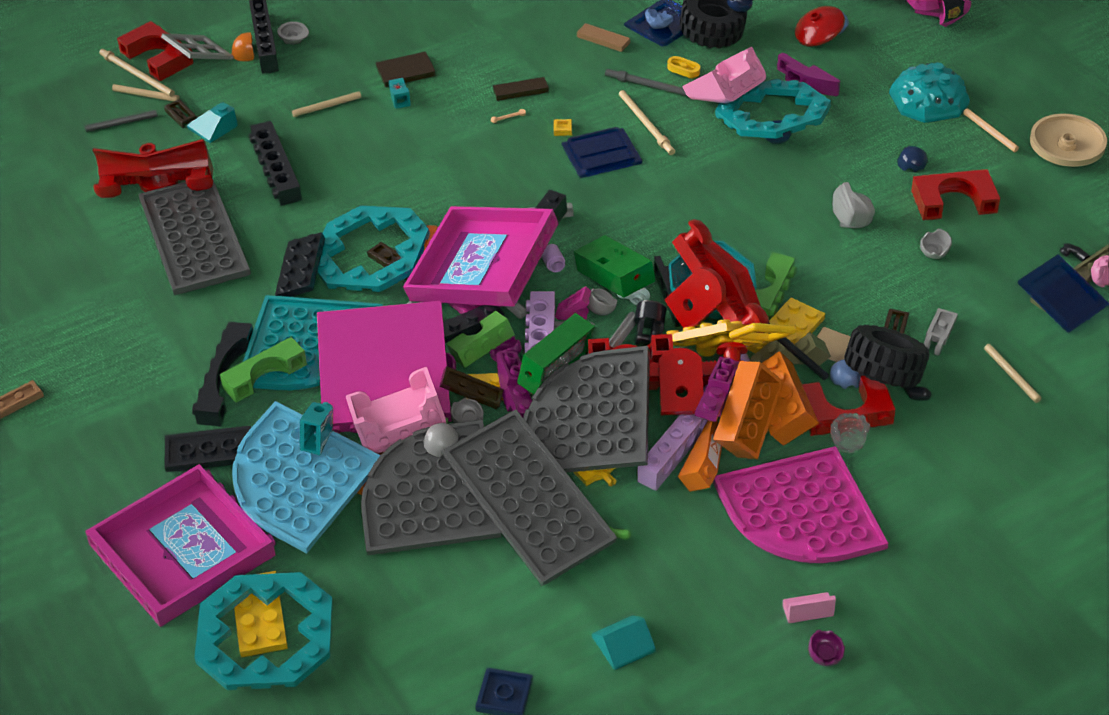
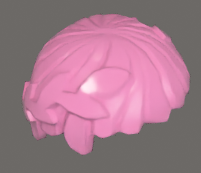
[1091,255,1109,287]

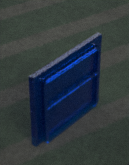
[624,0,684,47]
[561,127,642,178]
[1017,254,1109,334]

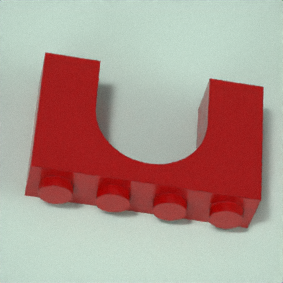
[117,21,194,81]
[911,169,1000,220]
[588,334,673,363]
[802,376,896,436]

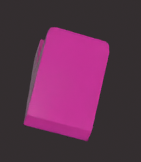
[555,286,591,321]

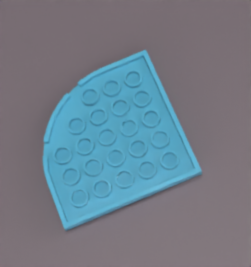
[232,401,381,554]

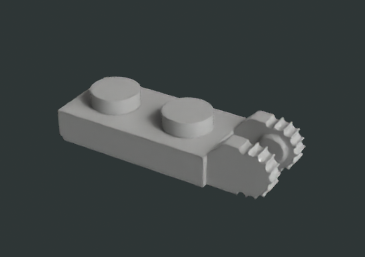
[924,308,958,356]

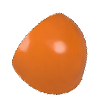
[231,32,254,62]

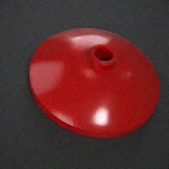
[795,6,845,46]

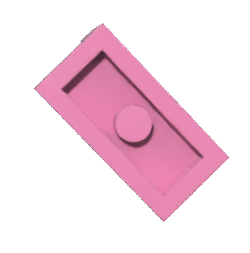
[783,592,836,623]

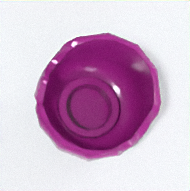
[808,629,845,666]

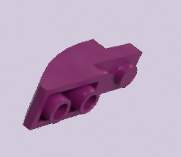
[777,52,840,96]
[497,351,532,418]
[695,357,739,422]

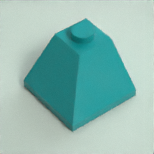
[187,102,238,143]

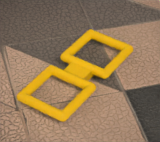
[699,323,796,351]

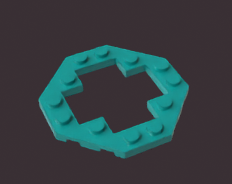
[715,79,831,139]
[317,206,430,292]
[194,572,333,690]

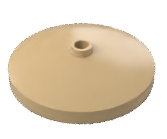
[1030,114,1107,167]

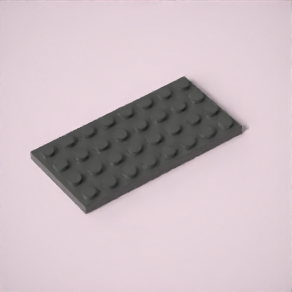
[138,178,251,295]
[443,410,617,586]

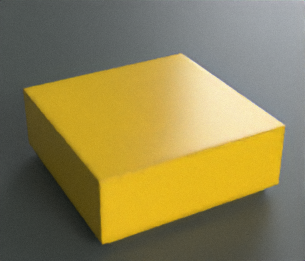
[554,119,572,136]

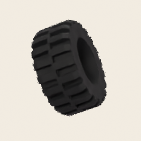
[679,0,748,48]
[844,325,930,388]

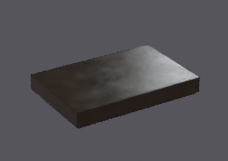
[375,51,436,87]

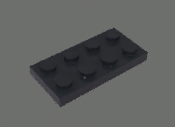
[275,232,325,297]
[164,425,251,473]

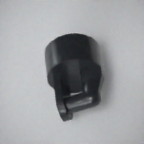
[634,300,667,345]

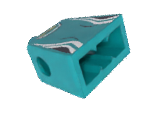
[300,402,334,455]

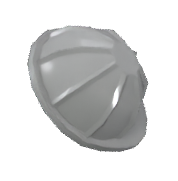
[277,22,309,45]

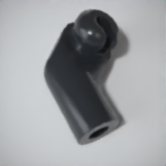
[1060,243,1090,262]
[904,386,932,401]

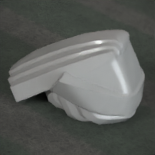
[832,182,875,228]

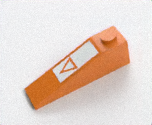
[678,420,722,492]

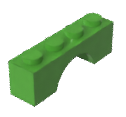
[755,252,797,320]
[220,337,307,403]

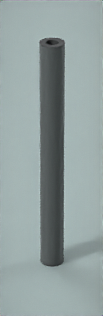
[84,110,157,132]

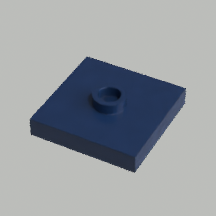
[475,667,534,715]

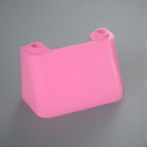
[682,47,766,104]
[346,367,446,454]

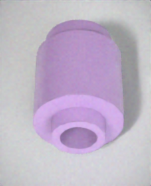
[541,244,565,272]

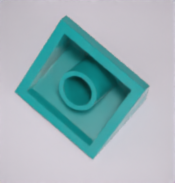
[591,615,656,670]

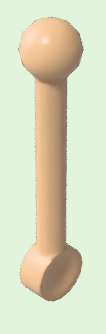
[491,109,526,123]

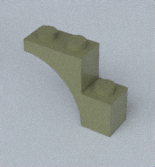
[749,332,831,366]

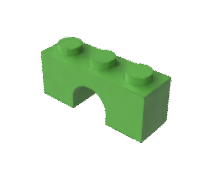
[446,311,515,368]

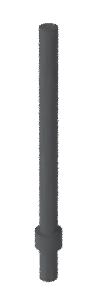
[605,69,687,96]

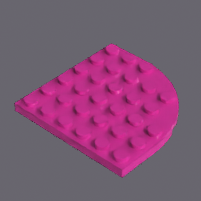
[713,446,888,563]

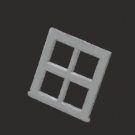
[161,33,234,60]

